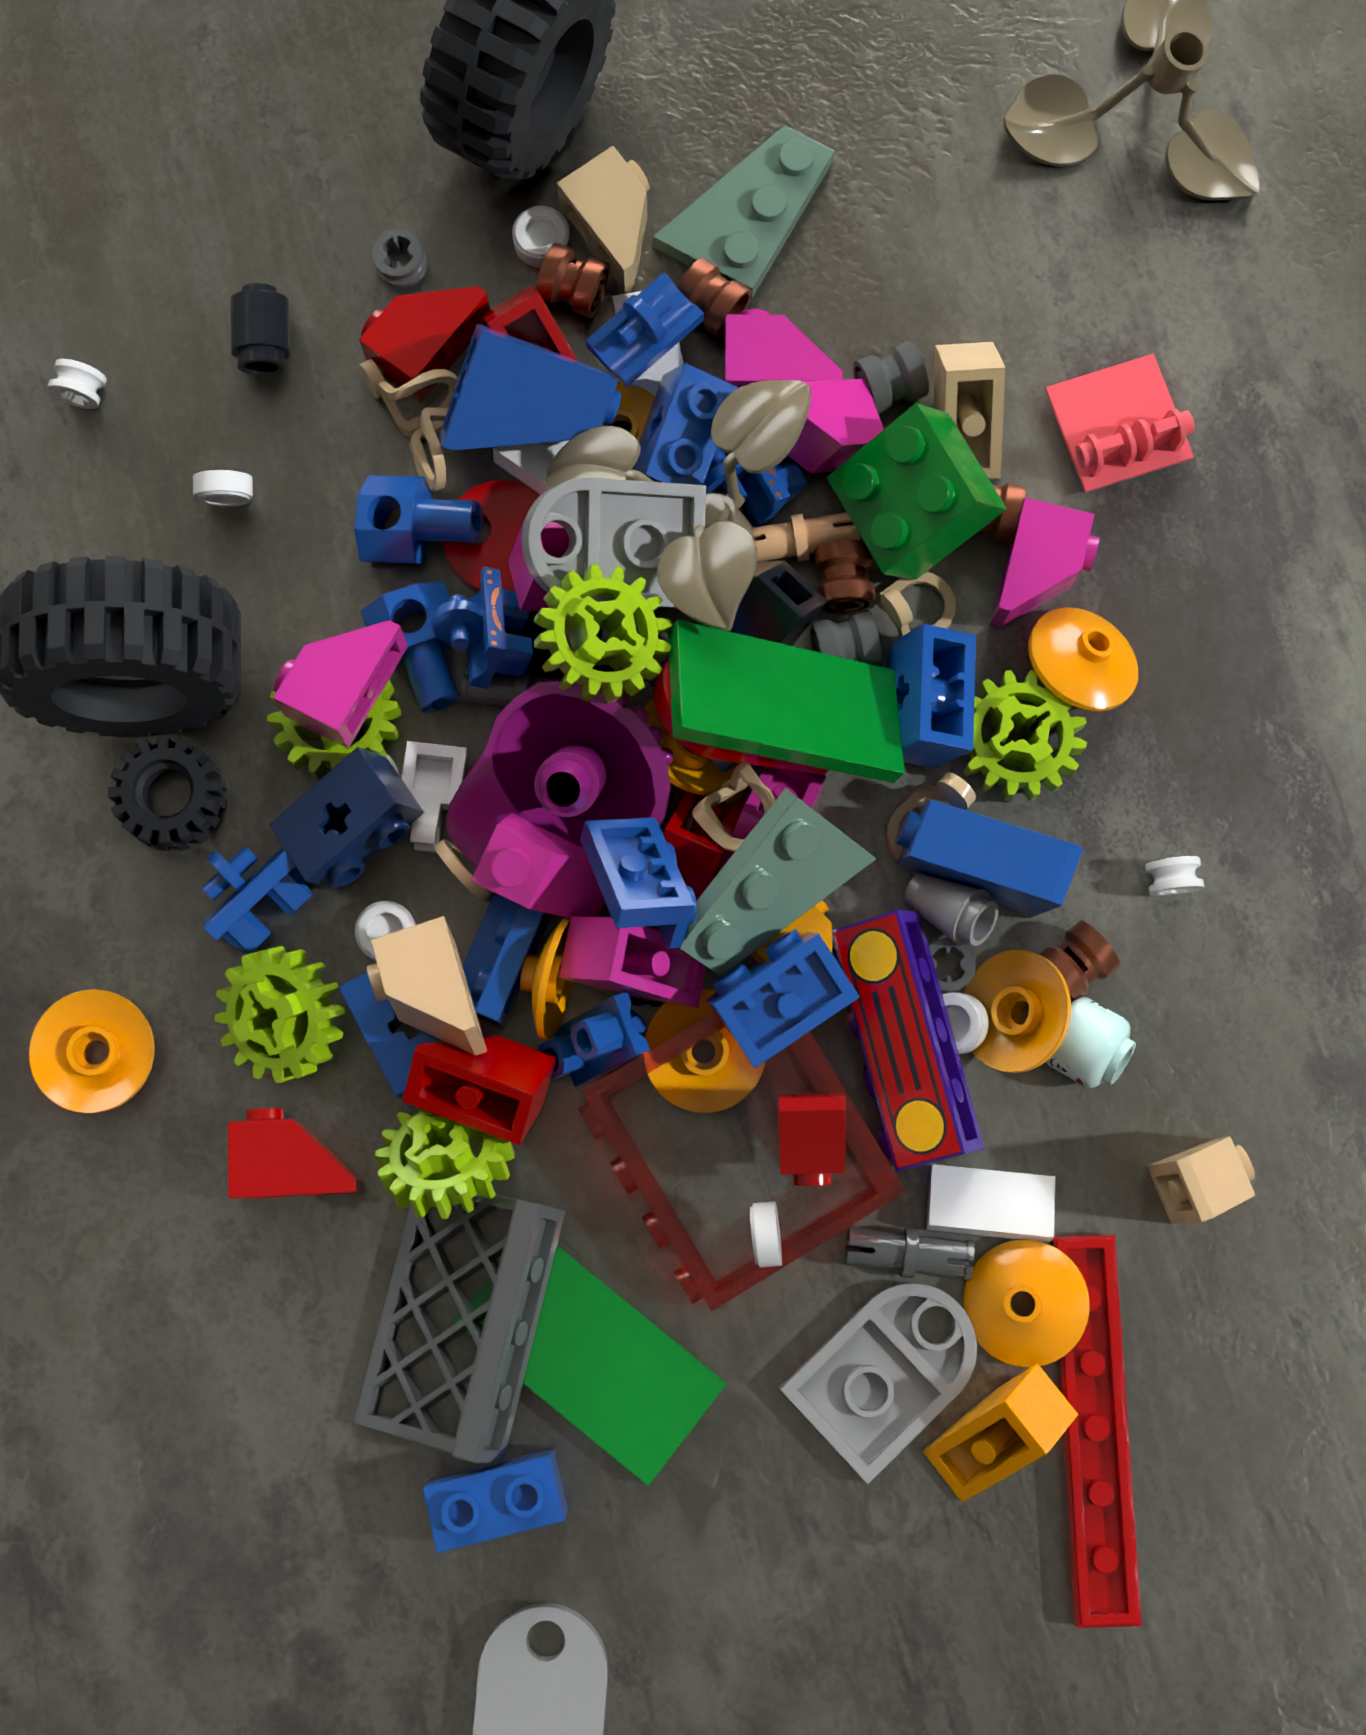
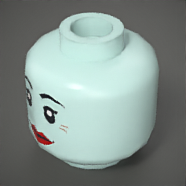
[1045,997,1136,1088]

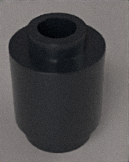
[230,283,290,375]

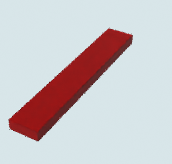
[1050,1235,1142,1628]

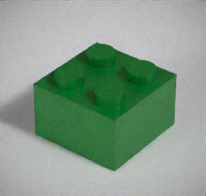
[827,403,1007,580]

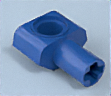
[354,475,483,564]
[360,582,460,713]

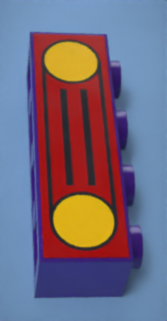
[832,910,985,1172]

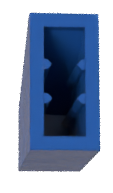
[439,324,621,450]
[895,800,1084,918]

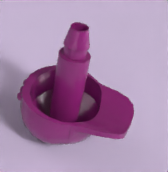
[445,679,674,868]

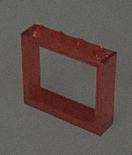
[577,1012,906,1311]

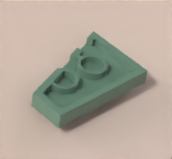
[653,125,834,299]
[680,788,876,976]

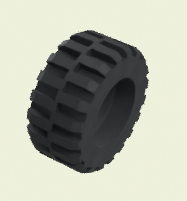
[420,0,616,181]
[0,556,241,737]

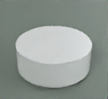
[512,206,570,268]
[193,470,253,507]
[355,901,417,961]
[943,992,989,1054]
[750,1201,782,1268]

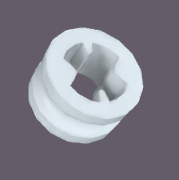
[47,358,107,409]
[1145,856,1205,896]

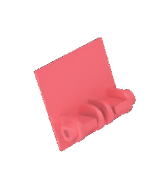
[1045,353,1195,493]

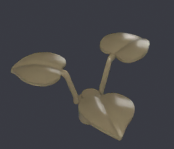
[1003,0,1260,200]
[545,380,811,631]

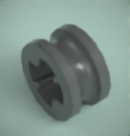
[372,228,427,287]
[929,937,976,995]

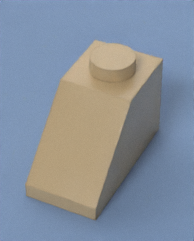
[557,146,650,294]
[934,342,1006,479]
[367,916,487,1056]
[1147,1136,1255,1224]

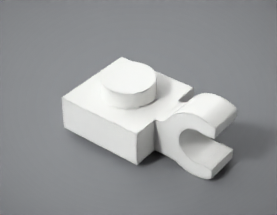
[401,741,469,853]

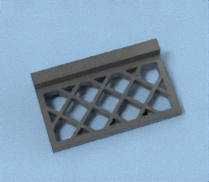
[353,1194,565,1463]

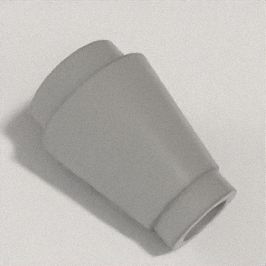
[904,873,999,946]

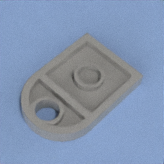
[521,478,706,609]
[779,1283,977,1484]
[473,1603,608,1735]

